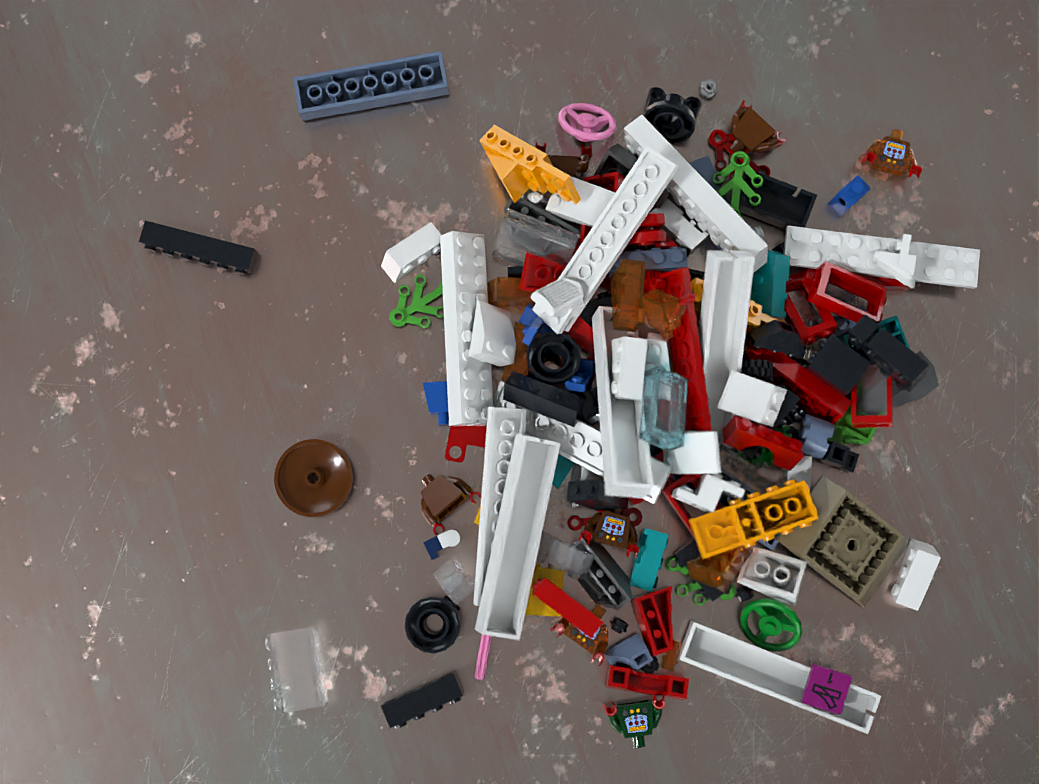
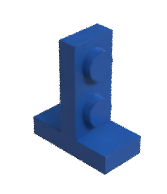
[519,304,554,345]
[565,358,595,398]

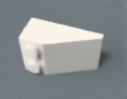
[546,177,615,227]
[469,301,516,367]
[717,370,787,427]
[661,431,721,474]
[737,546,807,606]

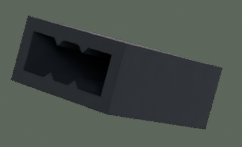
[805,335,871,396]
[567,479,629,511]

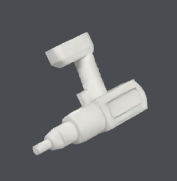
[521,191,550,205]

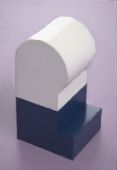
[423,530,461,560]

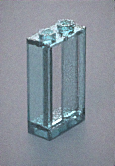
[639,366,688,451]

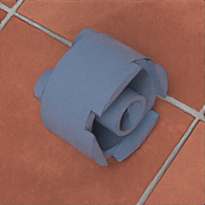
[796,414,834,459]

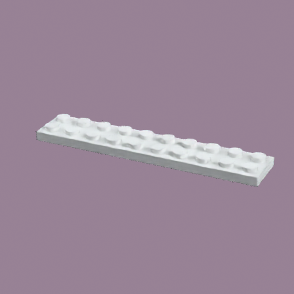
[558,146,679,332]
[783,226,980,289]
[493,381,672,504]
[473,407,527,606]

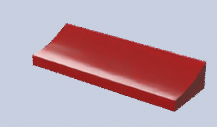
[746,340,852,424]

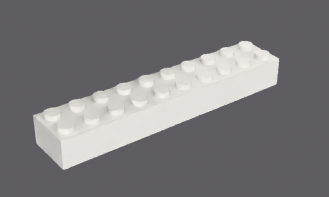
[624,115,768,273]
[440,231,493,426]
[698,251,755,449]
[592,306,653,498]
[475,434,561,640]
[677,621,881,734]

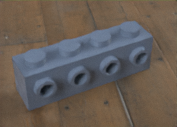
[608,247,688,279]

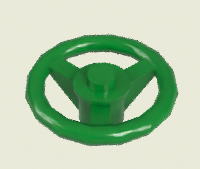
[740,598,802,652]

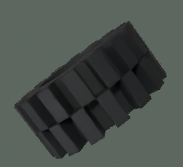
[741,359,773,382]

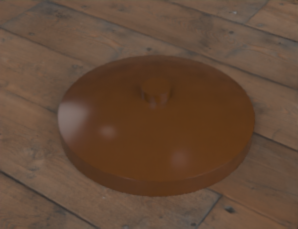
[274,439,353,517]

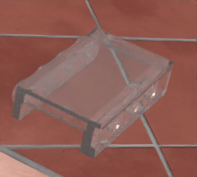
[492,209,580,267]
[265,626,328,714]

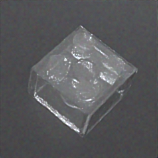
[432,558,475,605]

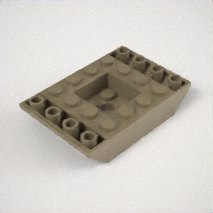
[776,476,908,608]

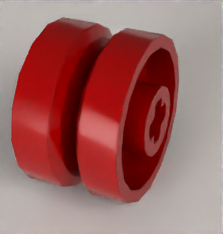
[626,213,667,246]

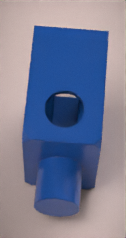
[828,175,871,217]
[423,381,449,425]

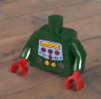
[603,695,665,748]

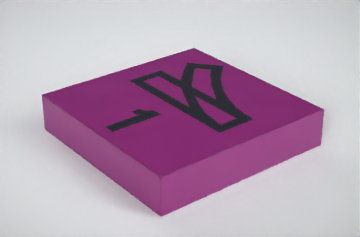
[801,663,853,715]

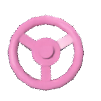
[558,103,617,142]

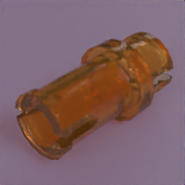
[661,640,682,672]

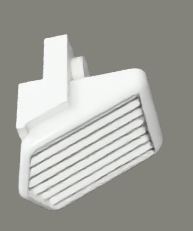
[872,234,917,288]
[531,278,586,334]

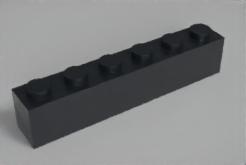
[139,220,258,275]

